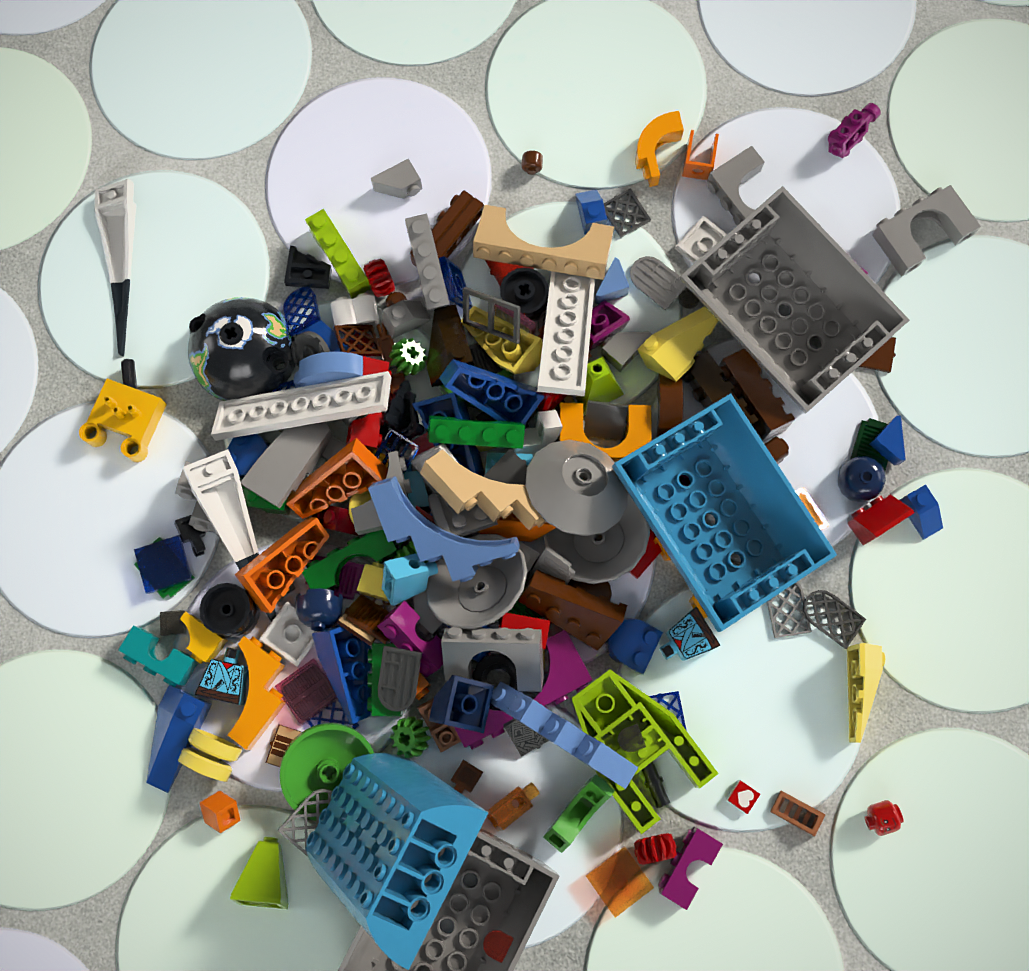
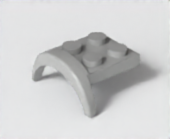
[428,494,498,537]

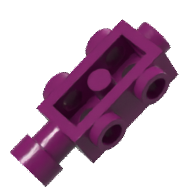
[828,103,881,158]

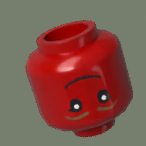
[864,800,904,836]

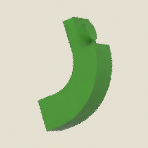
[543,774,615,853]

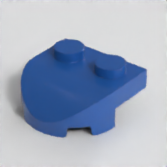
[226,434,271,479]
[605,618,663,675]

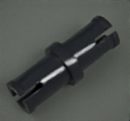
[642,761,671,808]

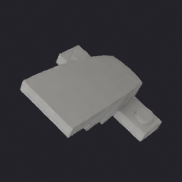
[241,422,346,509]

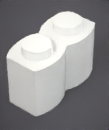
[331,293,380,333]

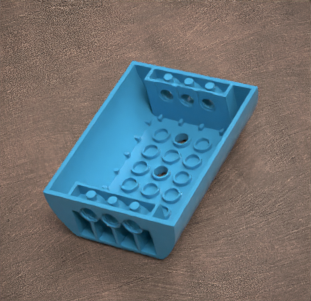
[612,394,837,632]
[305,753,488,970]

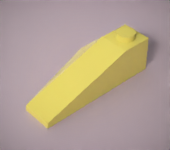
[461,306,543,375]
[637,306,718,382]
[847,643,886,743]

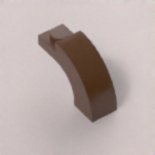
[656,373,683,438]

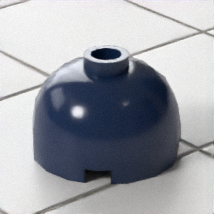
[837,456,886,502]
[295,588,343,631]

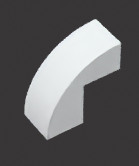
[508,410,563,456]

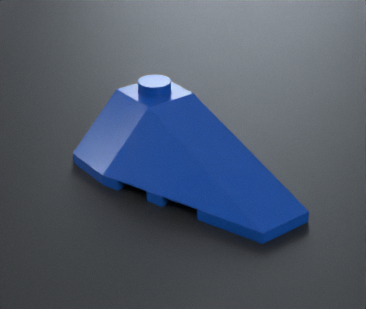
[312,625,371,724]
[146,685,212,793]

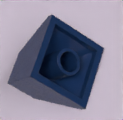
[429,675,494,733]

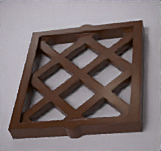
[333,325,382,356]

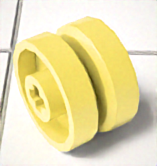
[178,728,242,782]

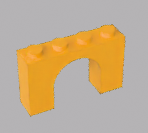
[558,403,652,462]

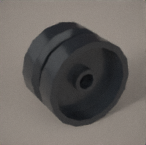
[500,268,549,324]
[199,583,260,639]

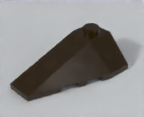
[427,304,474,387]

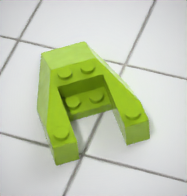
[571,669,719,834]

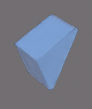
[594,257,629,304]

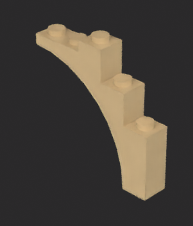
[420,449,546,530]

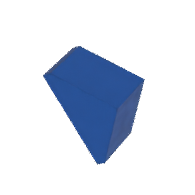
[869,416,906,466]

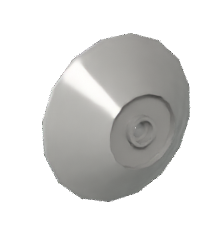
[525,440,628,536]
[544,493,650,584]
[426,534,528,629]

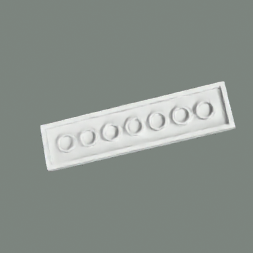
[537,271,595,396]
[211,371,392,441]

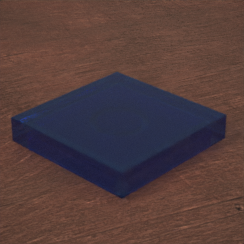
[438,256,472,309]
[134,535,193,594]

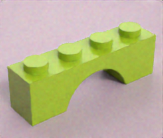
[305,208,371,299]

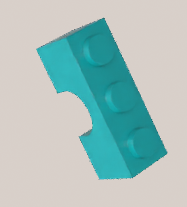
[118,625,199,687]

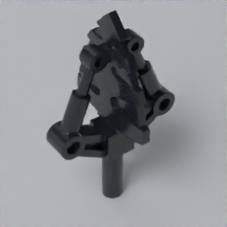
[379,380,424,468]

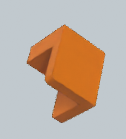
[199,791,241,833]

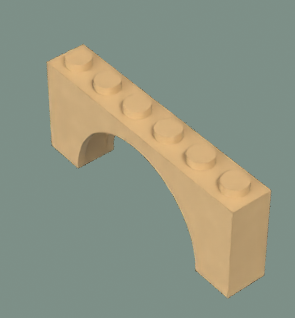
[473,205,614,280]

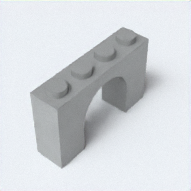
[707,146,765,225]
[872,185,981,277]
[405,213,449,311]
[441,627,544,692]

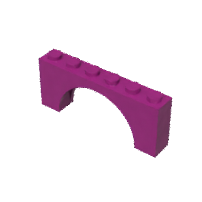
[454,630,592,750]

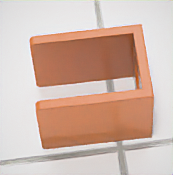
[682,130,719,180]

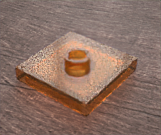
[585,846,654,918]

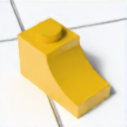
[180,611,228,664]

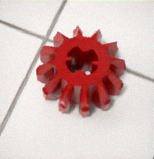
[363,258,395,298]
[634,833,677,865]

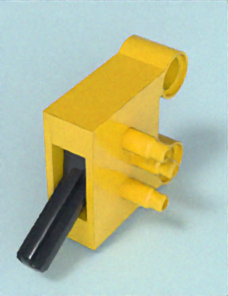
[79,359,167,463]

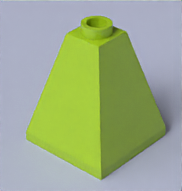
[574,356,624,415]
[230,837,289,910]

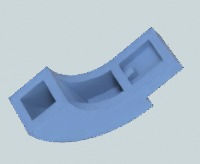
[293,352,363,388]

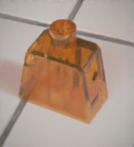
[485,782,540,832]

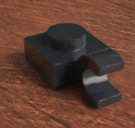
[174,515,206,557]

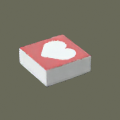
[726,780,761,814]

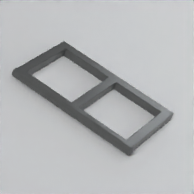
[463,287,520,344]

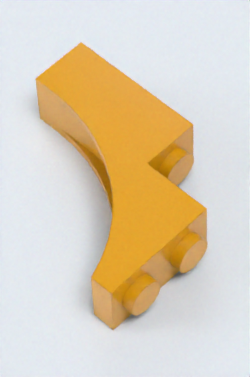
[227,636,286,750]

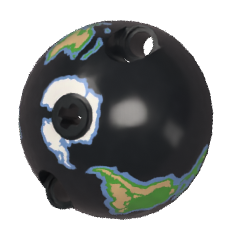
[188,297,296,401]

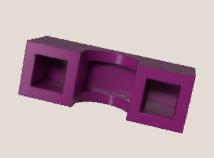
[377,600,443,678]
[658,827,723,910]

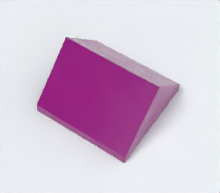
[589,300,630,351]

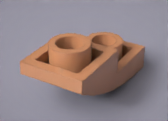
[418,698,461,752]

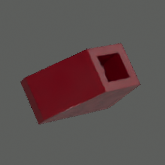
[311,505,358,536]

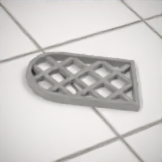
[767,581,812,639]
[278,789,332,856]

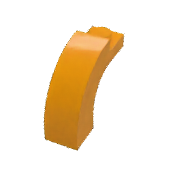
[635,111,684,187]

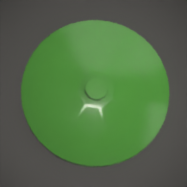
[279,723,374,821]

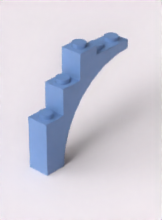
[368,476,520,582]
[490,681,638,789]

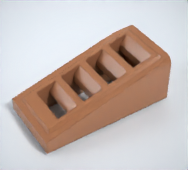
[770,790,826,837]

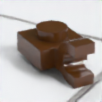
[450,759,483,794]

